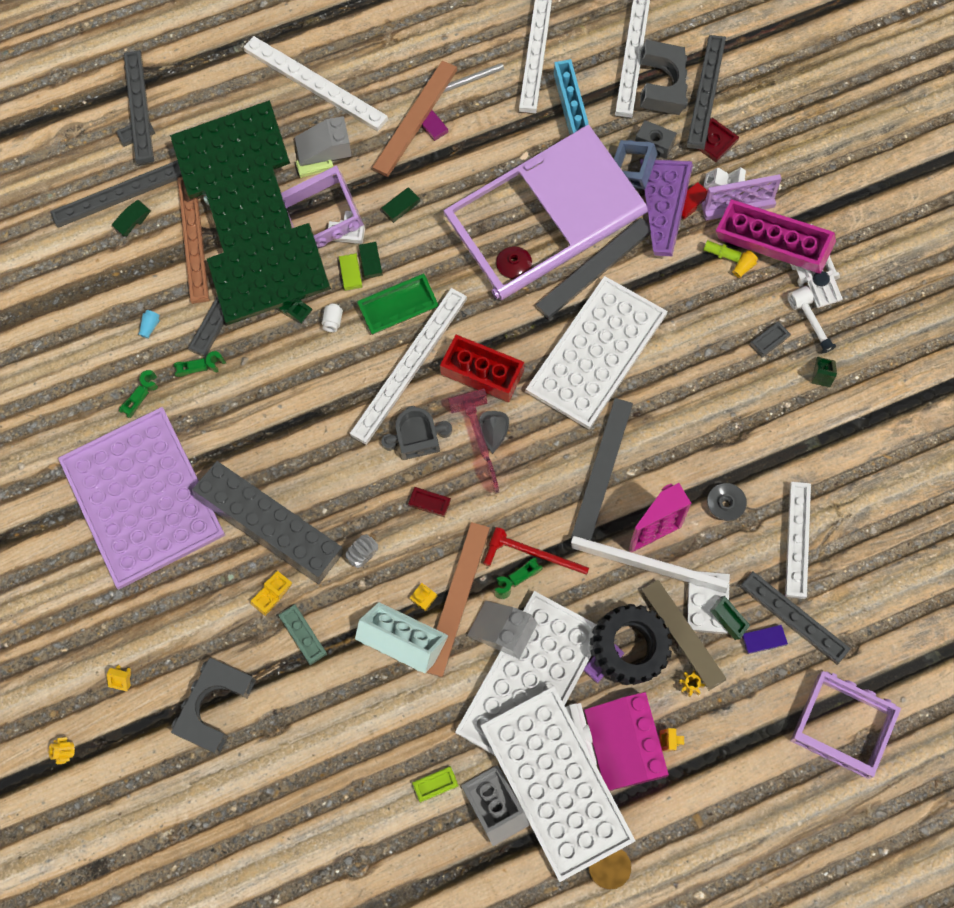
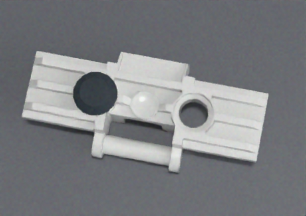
[790,224,843,308]

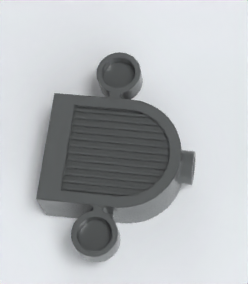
[381,406,452,460]

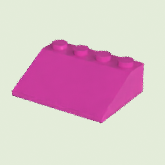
[628,483,691,553]
[584,692,669,791]

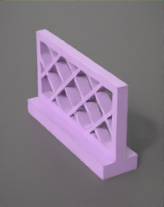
[701,174,781,221]

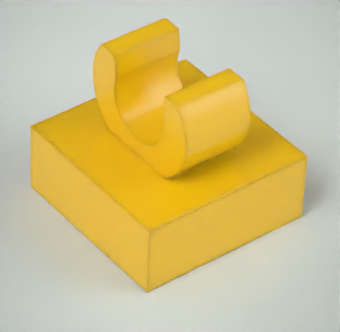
[409,583,438,612]
[107,665,131,691]
[659,728,684,752]

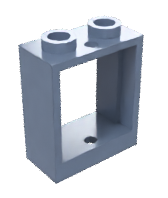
[614,140,657,189]

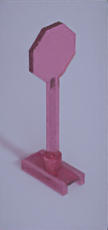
[448,389,499,494]

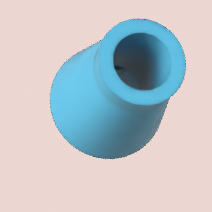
[138,310,160,339]

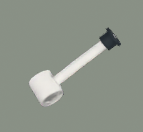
[788,286,836,353]

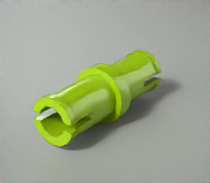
[703,240,742,263]

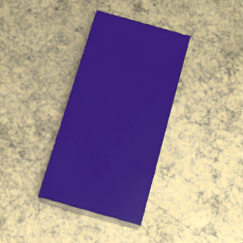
[742,625,788,655]

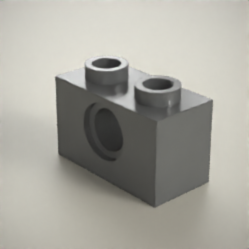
[635,120,677,159]

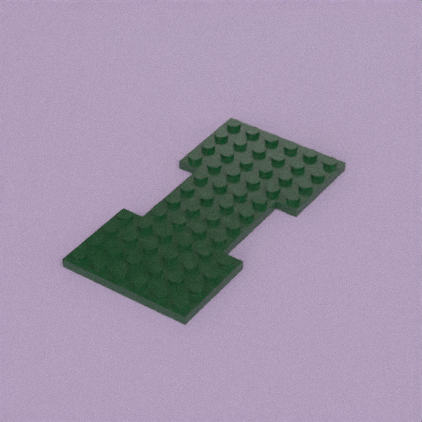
[170,100,331,325]

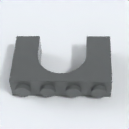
[640,39,688,115]
[171,657,257,755]

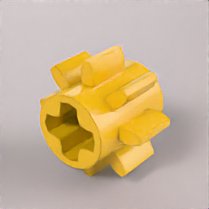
[679,670,705,697]
[48,737,75,764]

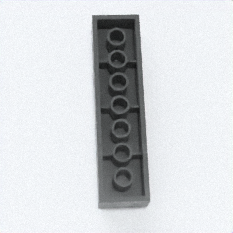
[192,461,343,585]

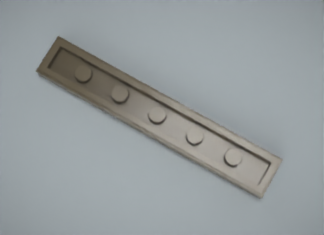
[641,580,726,691]

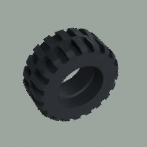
[590,604,672,685]

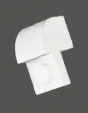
[703,167,746,197]

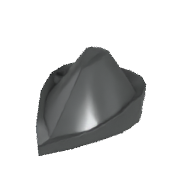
[479,411,509,454]

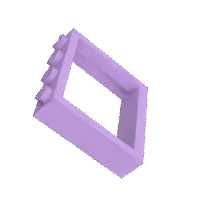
[282,165,364,247]
[790,671,901,779]

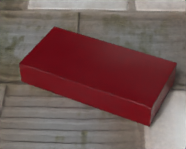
[408,487,451,518]

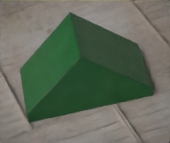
[811,357,837,388]

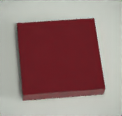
[698,117,739,162]

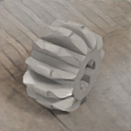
[346,534,378,568]

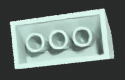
[355,602,448,673]

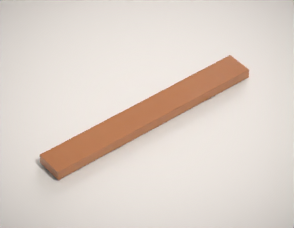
[372,61,457,177]
[178,177,210,304]
[426,522,490,678]

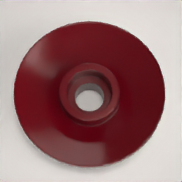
[496,246,532,279]

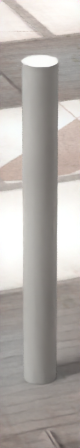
[443,63,504,93]

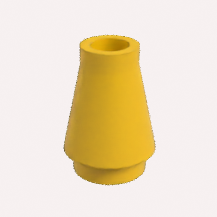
[732,250,758,278]

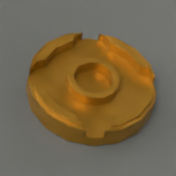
[589,849,632,890]

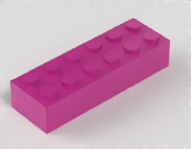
[716,199,836,274]

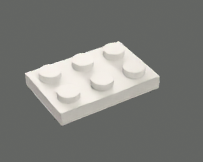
[687,571,730,634]

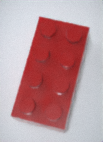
[440,334,524,402]

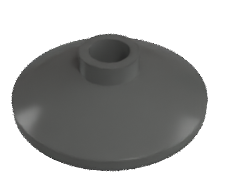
[707,483,747,521]

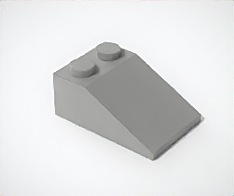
[295,116,352,166]
[467,601,538,659]
[461,765,530,846]

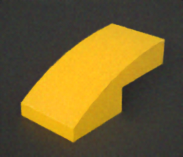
[250,571,292,616]

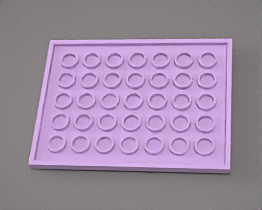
[58,407,226,590]

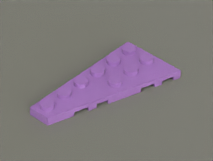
[640,159,693,257]

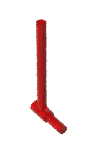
[483,527,589,575]

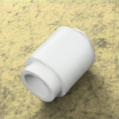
[322,304,343,332]

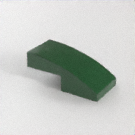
[112,200,151,237]
[276,300,313,324]

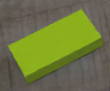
[339,253,363,291]
[412,766,459,803]

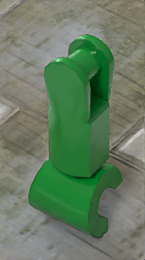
[174,351,227,377]
[119,370,158,418]
[495,558,543,599]

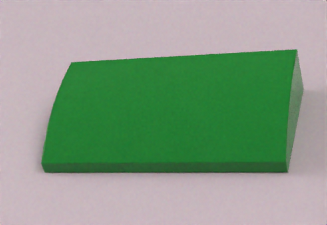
[357,273,439,335]

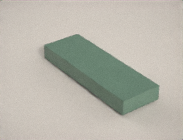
[278,604,327,665]

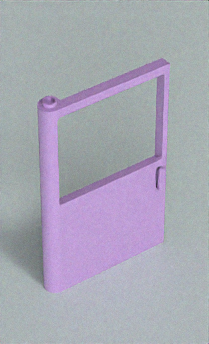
[444,124,648,301]

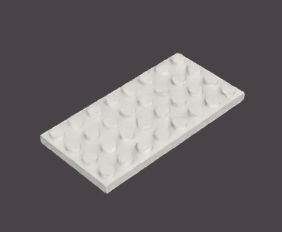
[526,276,668,430]
[455,591,597,756]
[480,687,635,882]

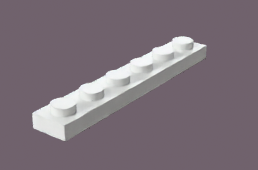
[785,482,811,599]

